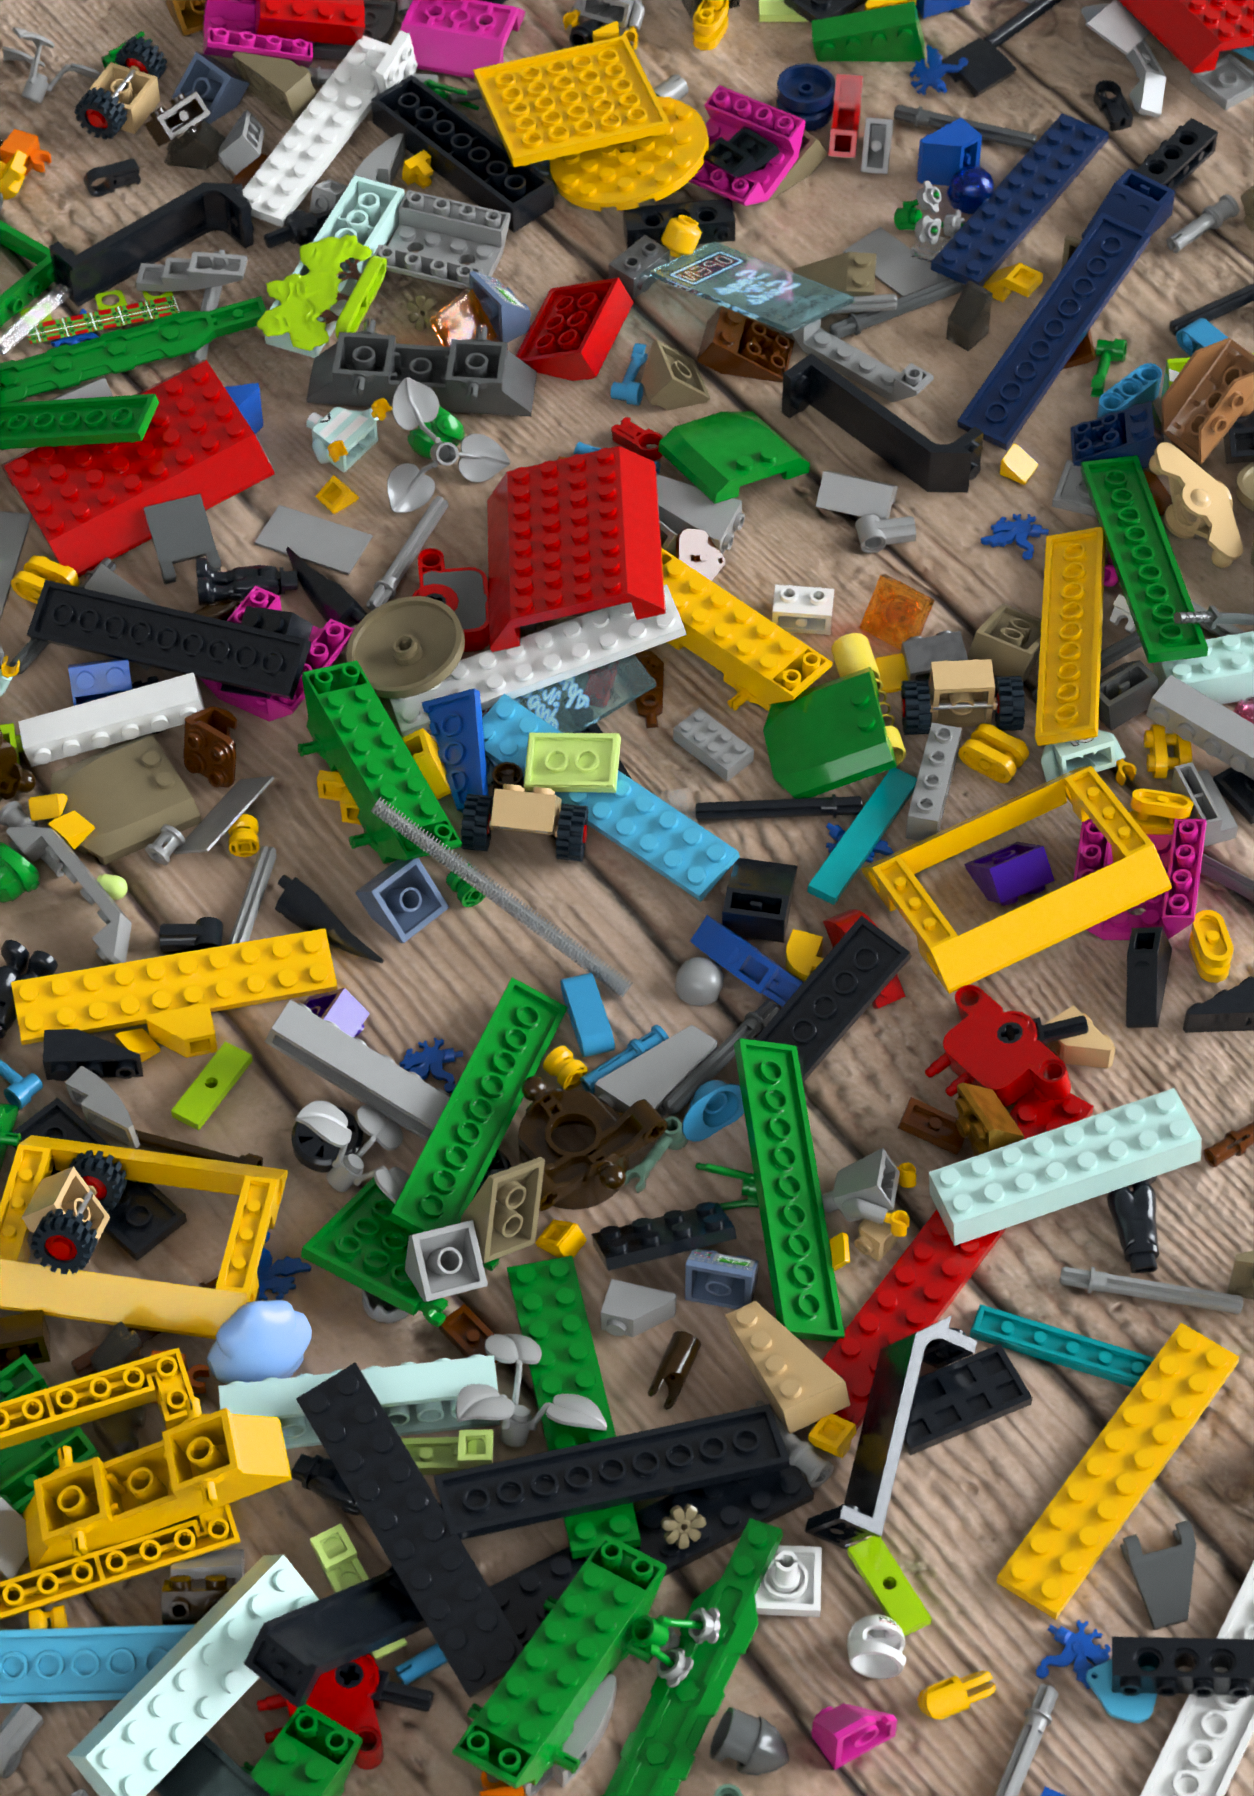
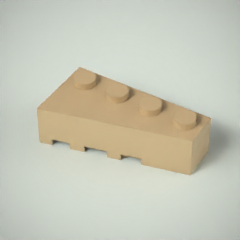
[725,1301,850,1435]

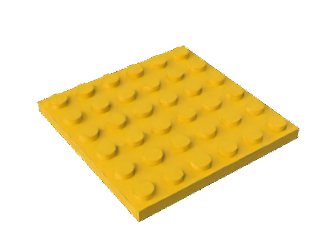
[473,35,671,167]

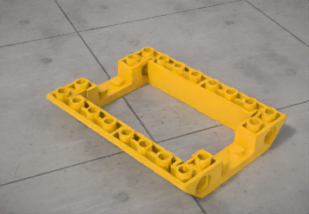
[861,766,1172,994]
[0,1135,288,1340]
[0,1347,241,1620]

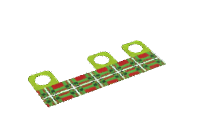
[20,290,180,344]

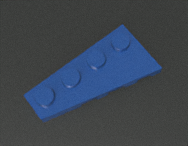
[421,688,489,813]

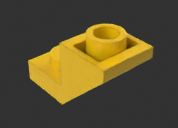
[979,262,1043,302]

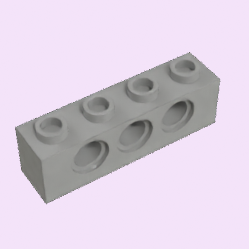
[906,722,962,841]

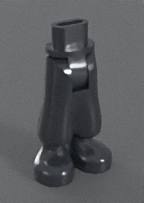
[0,940,58,1038]
[1107,1176,1160,1273]

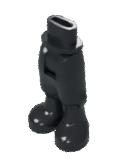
[196,558,298,606]
[291,1454,363,1516]

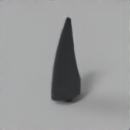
[286,547,367,627]
[275,875,384,963]

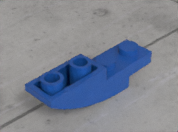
[690,915,804,1007]

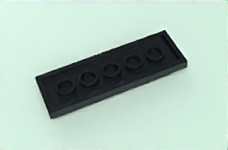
[754,915,912,1082]
[12,1097,187,1261]

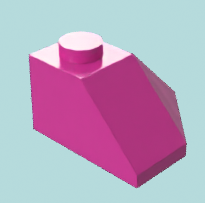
[811,1703,897,1770]

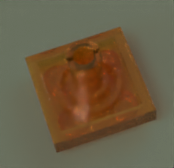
[429,289,498,347]
[859,574,935,650]

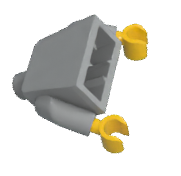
[563,0,645,50]
[822,1148,917,1237]

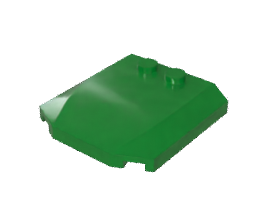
[658,411,810,504]
[763,667,897,799]
[0,1354,101,1515]

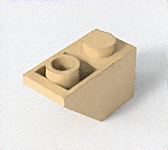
[1044,1005,1116,1069]

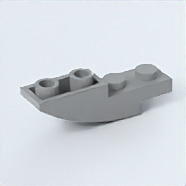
[523,1673,617,1796]

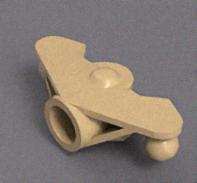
[1149,442,1243,568]

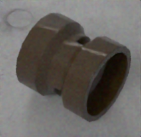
[492,762,523,795]

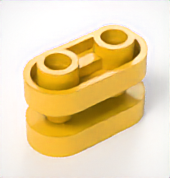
[693,0,729,51]
[11,555,79,604]
[958,723,1029,783]
[1144,724,1192,779]
[1129,789,1194,835]
[1189,910,1234,983]

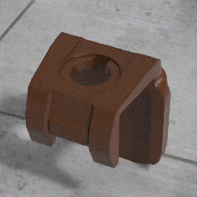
[183,706,237,788]

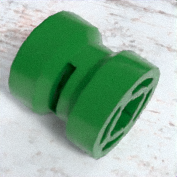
[446,864,486,907]

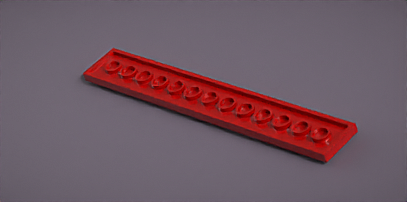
[814,1087,1094,1431]

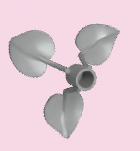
[2,27,102,104]
[387,377,510,513]
[295,1101,410,1204]
[456,1334,607,1447]

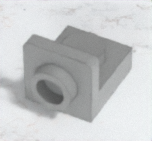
[310,179,348,214]

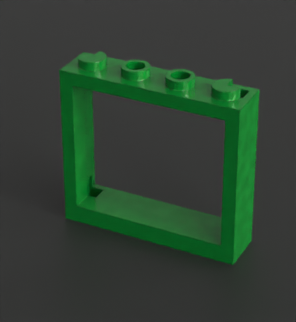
[0,220,55,327]

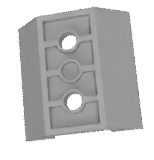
[373,190,511,290]

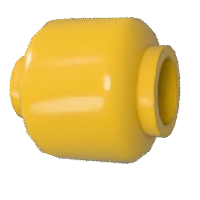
[661,215,701,258]

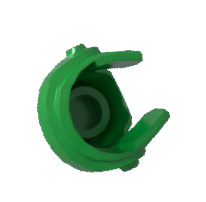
[407,406,465,459]
[0,842,40,903]

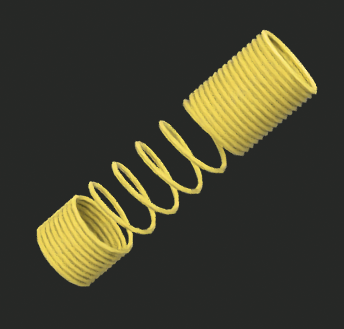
[831,633,906,766]

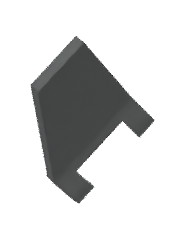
[1120,1520,1196,1630]

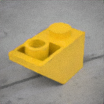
[402,728,451,800]
[146,1003,218,1058]

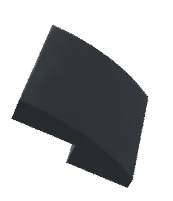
[941,38,1017,98]
[703,126,780,178]

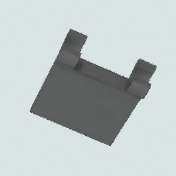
[144,494,222,584]

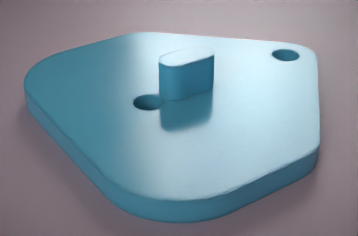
[1086,1659,1157,1723]

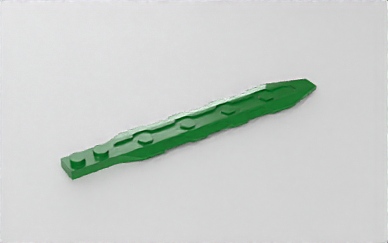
[0,296,267,403]
[602,1518,784,1796]

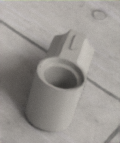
[855,515,916,553]
[0,1703,44,1779]

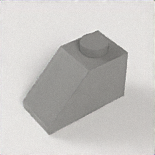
[861,117,894,174]
[601,1279,676,1337]

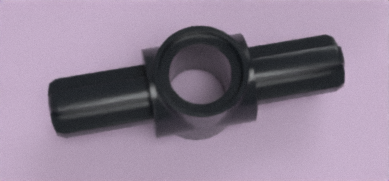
[263,208,334,248]

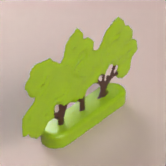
[257,235,387,351]

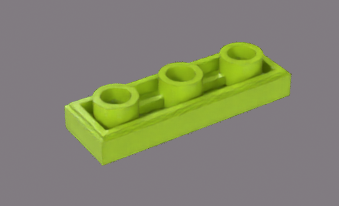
[171,1041,253,1131]
[847,1536,932,1637]

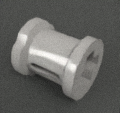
[145,824,185,866]

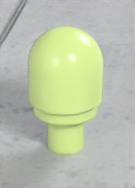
[96,874,128,900]

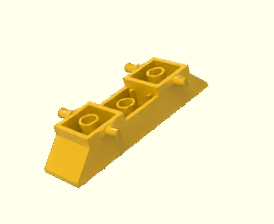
[662,548,833,712]
[23,1397,292,1572]

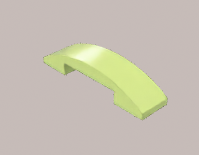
[401,1429,494,1475]
[310,1523,407,1661]

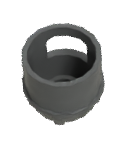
[710,1707,789,1775]

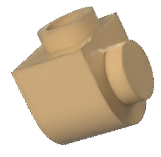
[854,1219,899,1262]

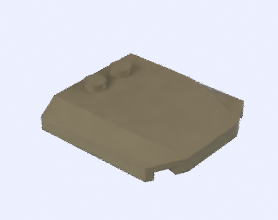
[50,734,201,865]

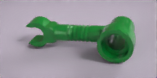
[1090,338,1127,398]

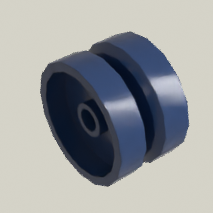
[776,63,836,131]

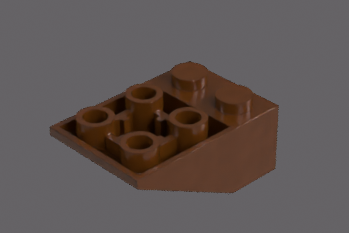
[697,303,795,383]

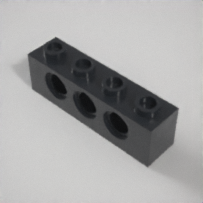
[1133,118,1218,190]
[623,199,736,249]
[1112,1636,1254,1698]

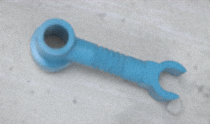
[611,343,648,406]
[0,1059,43,1110]

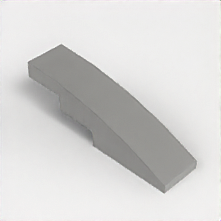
[136,252,248,292]

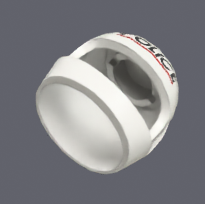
[847,1615,906,1679]

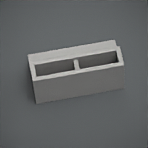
[816,471,898,520]
[1170,762,1238,847]

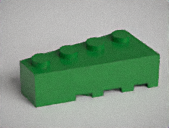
[812,1,926,62]

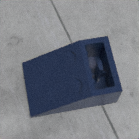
[1082,168,1175,238]
[1070,401,1164,469]

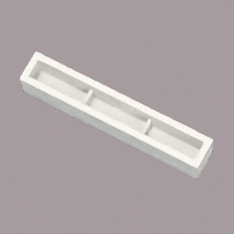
[18,673,205,767]

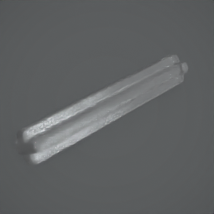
[0,284,70,355]

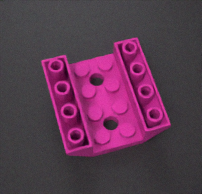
[203,0,313,67]
[401,0,525,79]
[688,85,806,206]
[200,586,354,722]
[1073,819,1207,940]

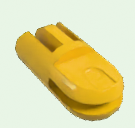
[917,1670,996,1720]

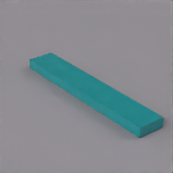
[807,768,917,905]
[970,1304,1155,1388]

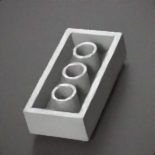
[673,708,754,782]

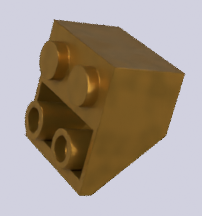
[955,1083,1024,1156]

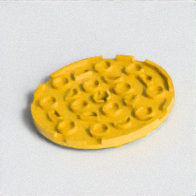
[550,96,709,211]

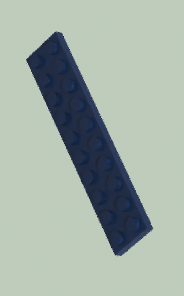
[930,113,1109,291]
[957,212,1150,451]

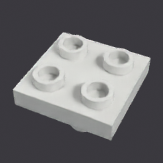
[364,30,417,94]
[755,1545,822,1617]

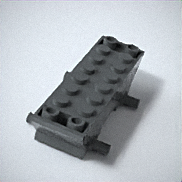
[306,318,537,417]

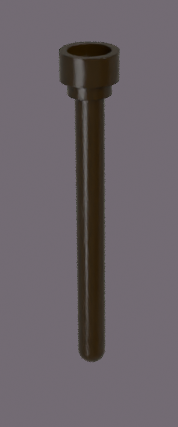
[135,1130,263,1166]

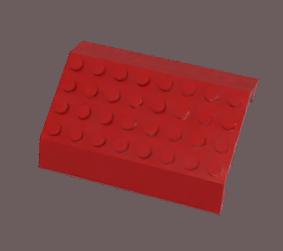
[1118,0,1254,74]
[1,360,275,577]
[487,446,666,652]

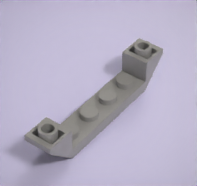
[1080,3,1166,118]
[782,300,934,402]
[6,827,132,965]

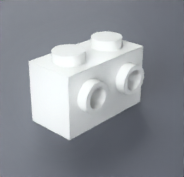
[772,585,834,635]

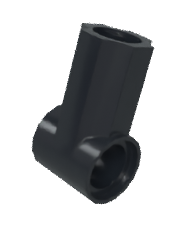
[159,917,224,952]

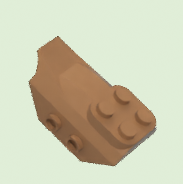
[1161,338,1254,466]

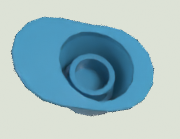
[682,1080,744,1142]

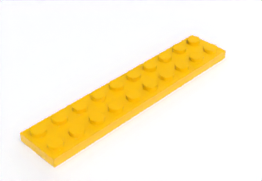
[1035,527,1106,746]
[11,928,337,1045]
[996,1323,1239,1620]

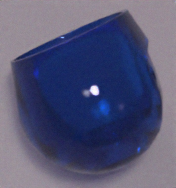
[947,165,994,214]

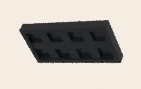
[591,1202,737,1271]
[903,1344,1033,1455]

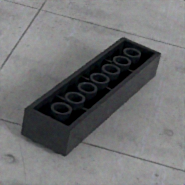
[371,74,554,233]

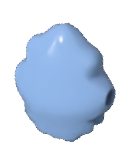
[207,1300,312,1385]

